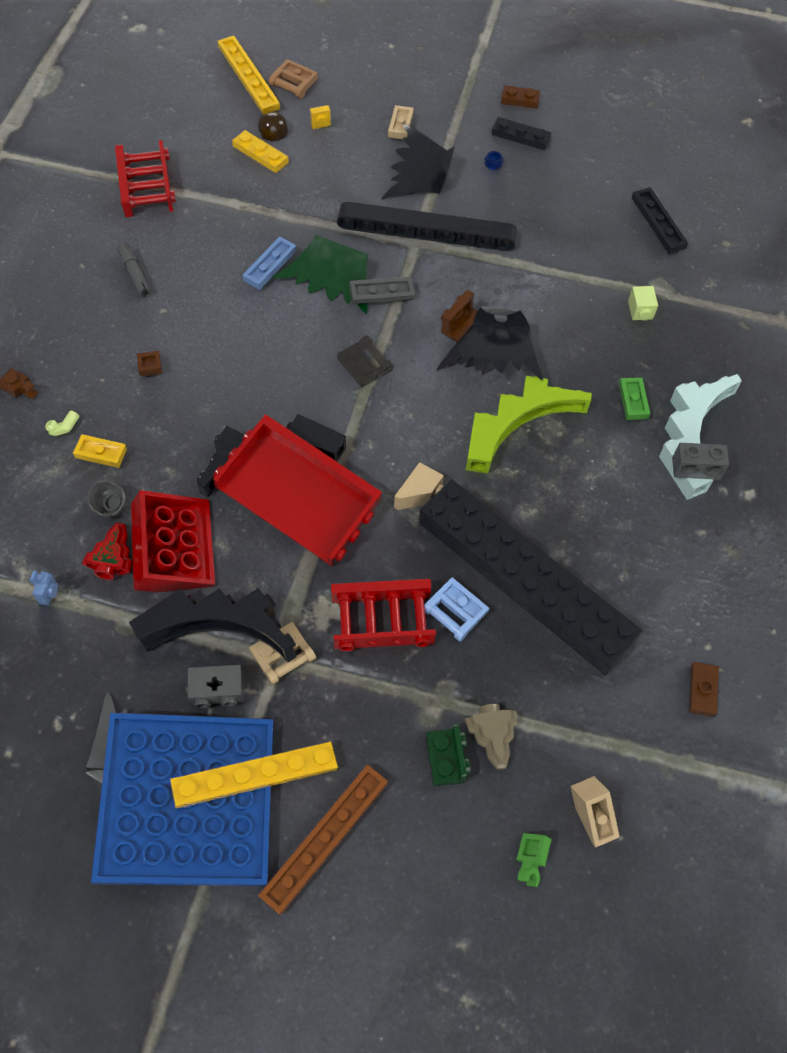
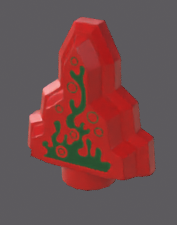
[82,522,133,580]

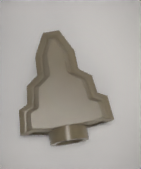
[465,704,518,770]

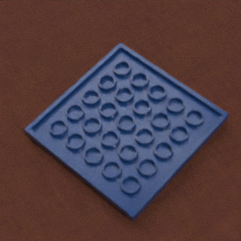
[91,713,273,886]

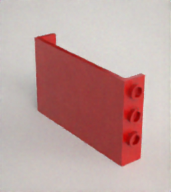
[213,414,382,567]

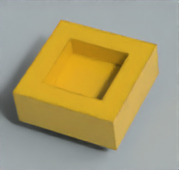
[310,105,331,129]

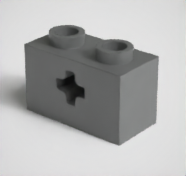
[188,665,244,709]

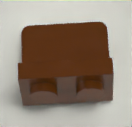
[441,290,477,342]

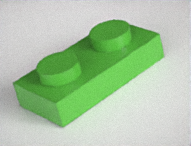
[619,378,650,420]

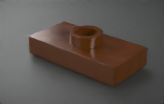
[689,662,719,717]

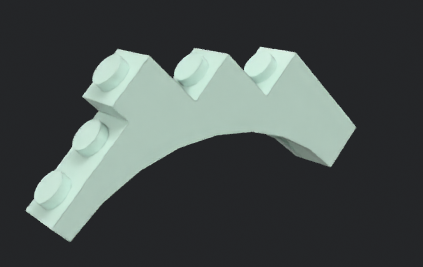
[659,374,742,500]

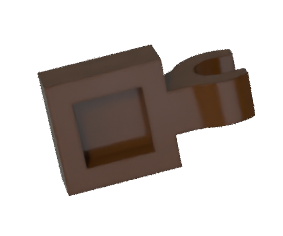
[0,368,38,400]

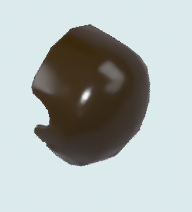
[258,112,288,141]

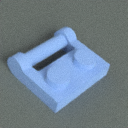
[424,578,489,642]

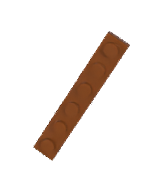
[258,764,388,916]

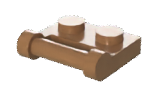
[269,59,318,99]

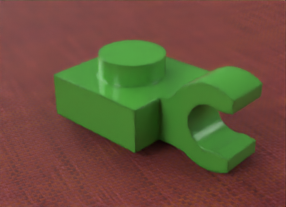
[516,833,551,887]

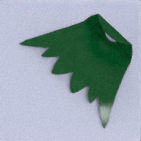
[272,235,368,314]

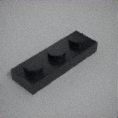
[491,117,552,151]

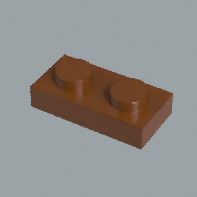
[501,85,540,109]

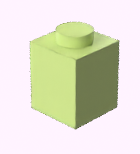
[628,286,658,320]

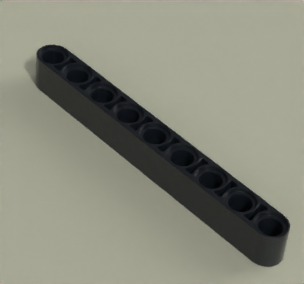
[337,202,517,251]

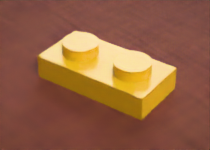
[73,434,127,468]

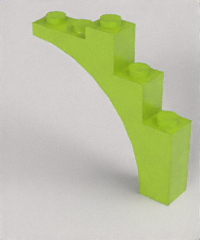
[466,376,592,474]

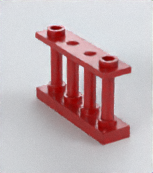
[115,140,176,218]
[331,579,436,651]

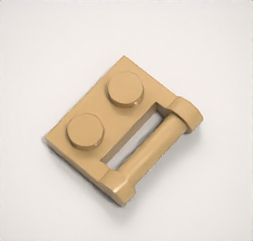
[249,622,316,685]

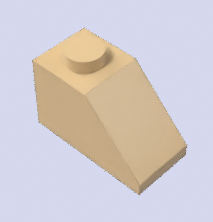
[394,462,444,510]
[570,776,620,848]

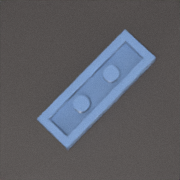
[242,236,297,290]

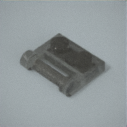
[337,335,394,388]

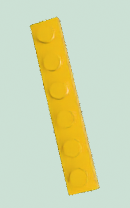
[217,36,280,115]
[170,742,338,809]

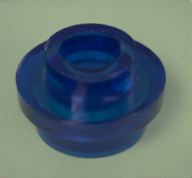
[484,151,504,170]

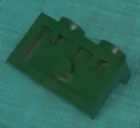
[426,724,471,787]

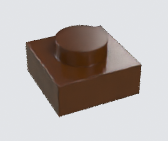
[137,351,162,377]

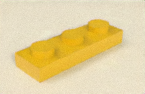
[232,130,289,173]

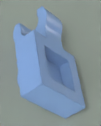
[30,570,58,606]

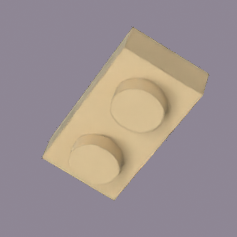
[388,105,414,139]

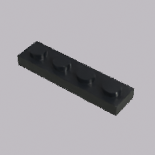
[631,187,688,254]

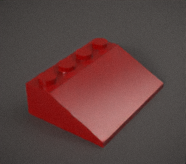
[131,490,215,593]

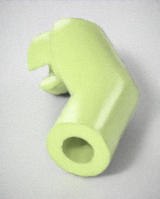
[45,411,79,436]

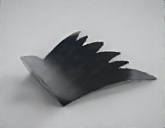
[381,124,455,200]
[437,307,543,381]

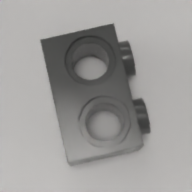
[672,442,729,480]

